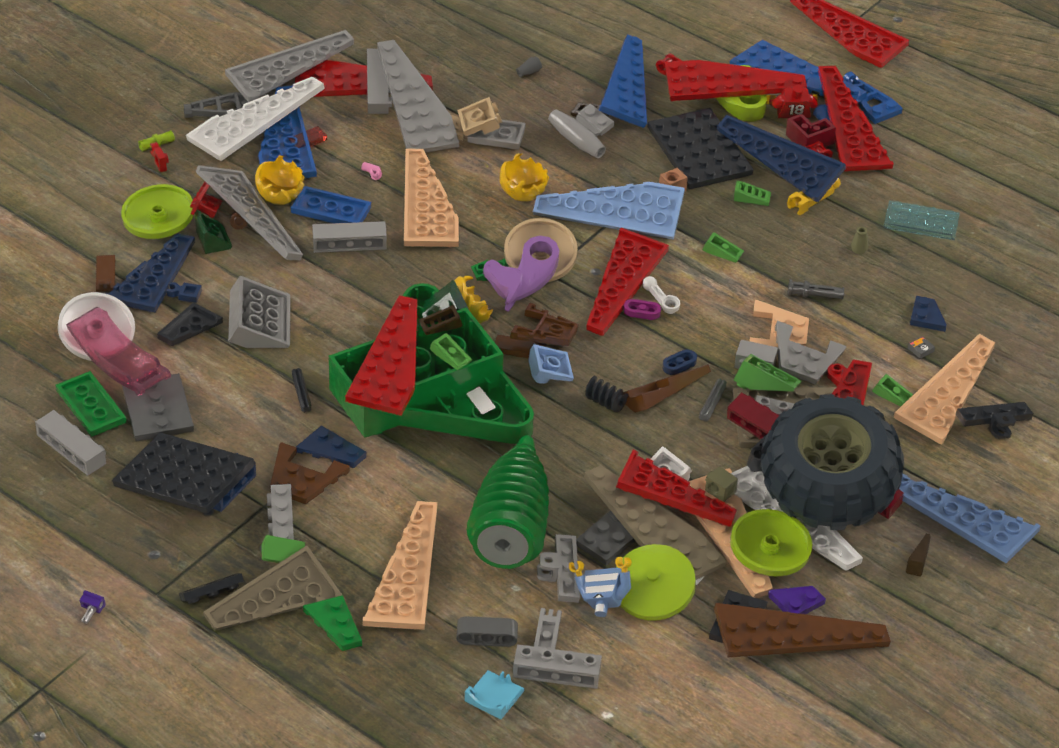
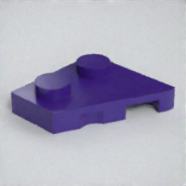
[768,586,826,614]

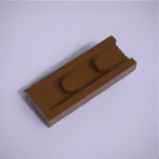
[96,255,116,293]
[495,334,547,359]

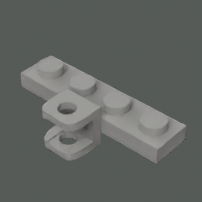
[537,534,580,603]

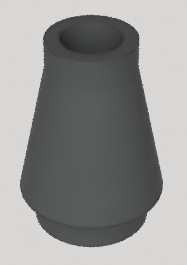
[516,56,542,77]

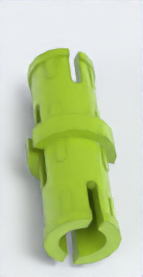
[138,130,175,152]

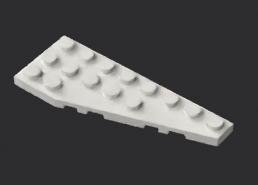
[186,77,325,161]

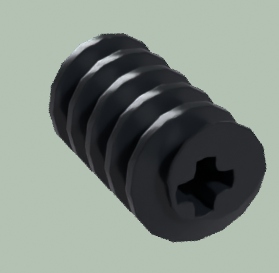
[585,375,628,413]

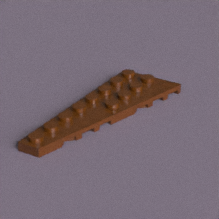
[714,603,891,658]

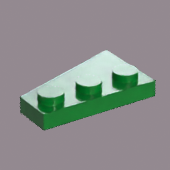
[303,595,362,651]

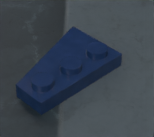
[296,425,367,468]

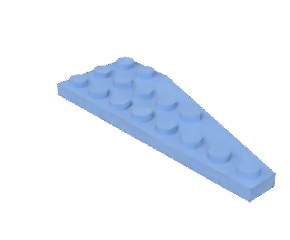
[533,182,685,240]

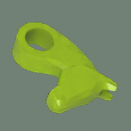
[716,65,767,122]

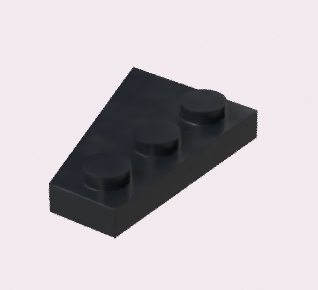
[157,302,223,346]

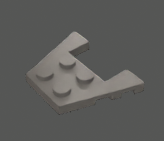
[775,320,846,384]

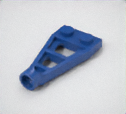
[843,71,903,124]

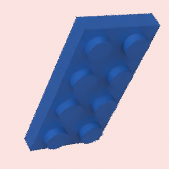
[291,186,371,224]

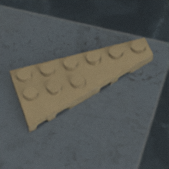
[203,546,342,631]

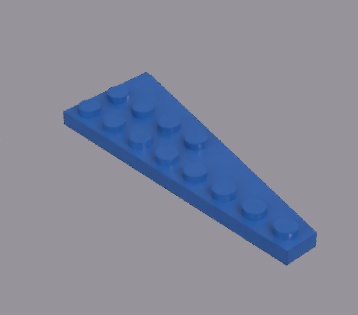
[599,34,647,128]

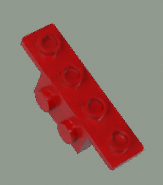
[190,181,223,218]

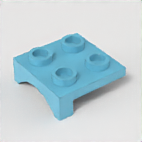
[465,670,524,720]

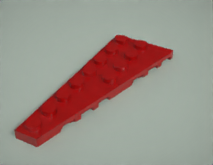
[818,65,894,171]
[586,228,669,336]

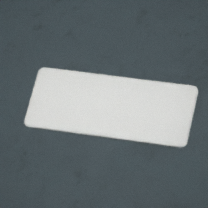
[467,387,495,414]

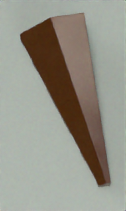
[623,364,711,413]

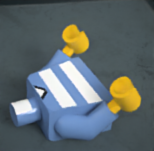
[569,557,632,617]

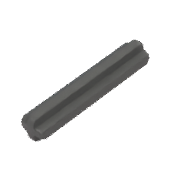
[699,378,727,422]

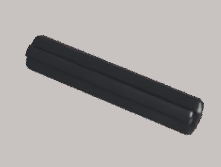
[292,368,312,413]

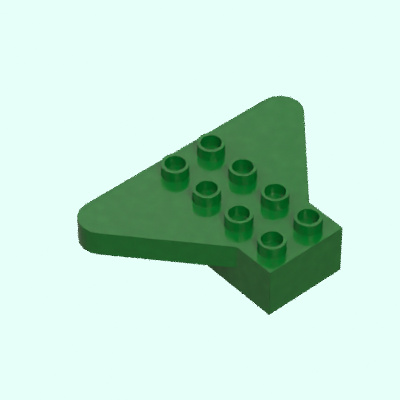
[328,283,534,444]

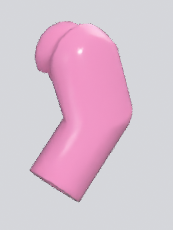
[361,162,382,180]

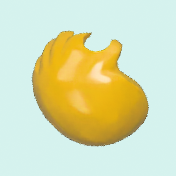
[499,153,549,201]
[255,155,305,205]
[454,276,493,324]

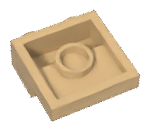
[458,97,502,136]

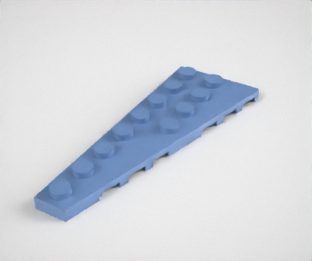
[899,474,1040,563]

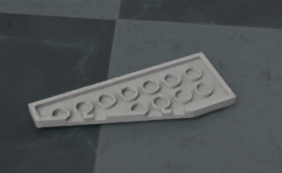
[377,40,459,153]

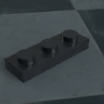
[179,573,244,604]

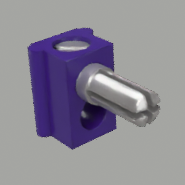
[79,590,106,624]

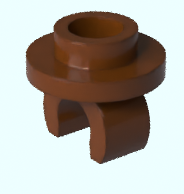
[230,212,248,230]

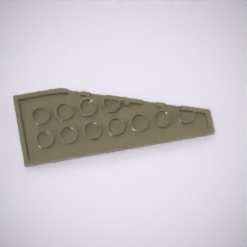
[584,465,726,580]

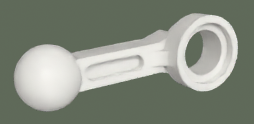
[642,276,680,314]

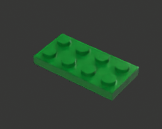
[55,371,127,437]

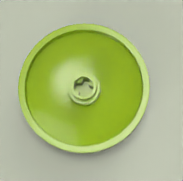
[121,184,194,239]
[730,509,812,576]
[616,544,696,621]

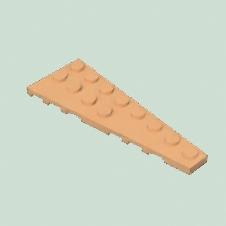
[363,501,438,630]

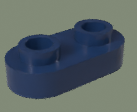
[662,349,697,375]

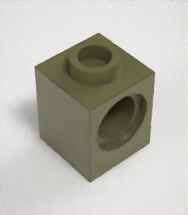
[705,466,738,502]

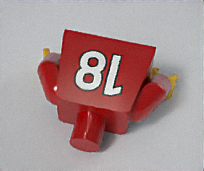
[766,84,818,118]

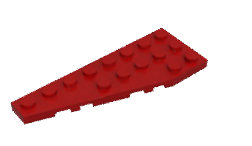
[295,60,433,97]
[665,60,807,101]

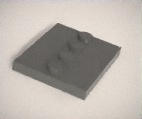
[122,373,194,441]

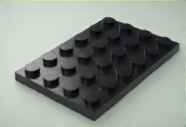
[647,108,754,190]
[112,432,255,514]

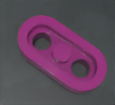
[624,299,661,320]

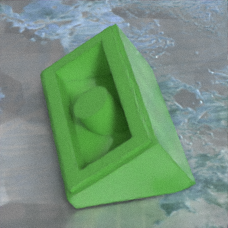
[261,535,305,563]

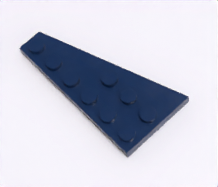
[105,233,195,313]

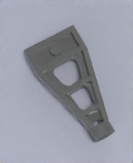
[183,92,248,118]

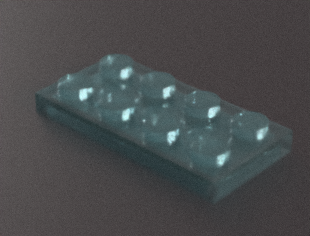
[884,200,960,240]

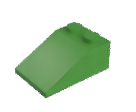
[734,354,801,391]

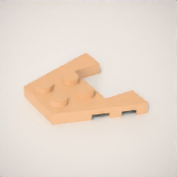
[750,300,809,347]

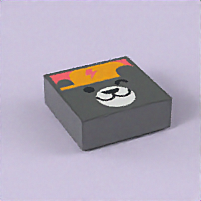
[908,336,935,359]

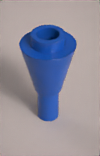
[813,105,830,121]

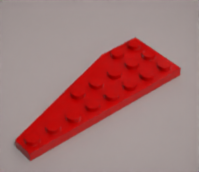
[790,0,909,68]
[345,295,417,416]

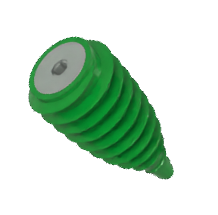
[466,435,549,569]

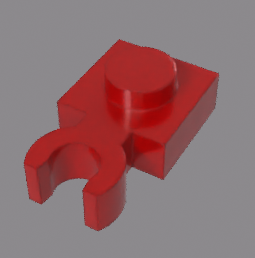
[150,142,169,173]

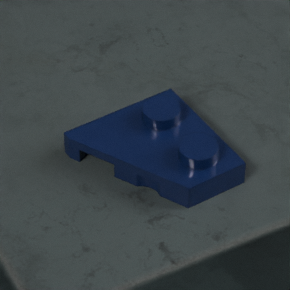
[910,296,947,332]

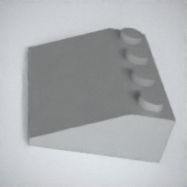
[228,276,290,348]

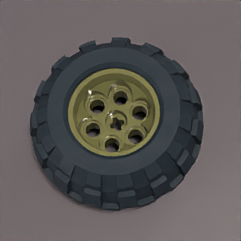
[761,394,904,530]

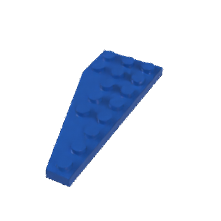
[730,40,867,102]
[258,85,317,178]

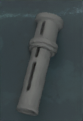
[787,279,844,299]

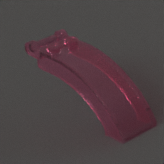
[66,307,171,396]

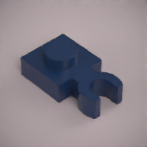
[167,282,202,303]

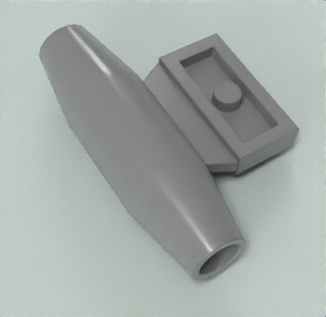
[548,104,614,158]

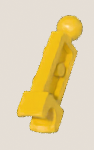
[787,178,841,215]

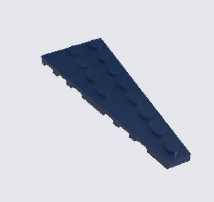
[717,115,846,202]

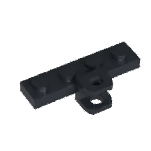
[955,402,1034,439]

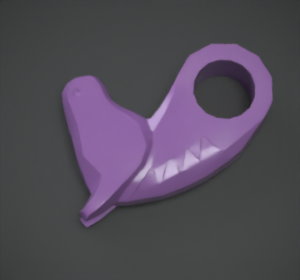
[483,236,559,312]

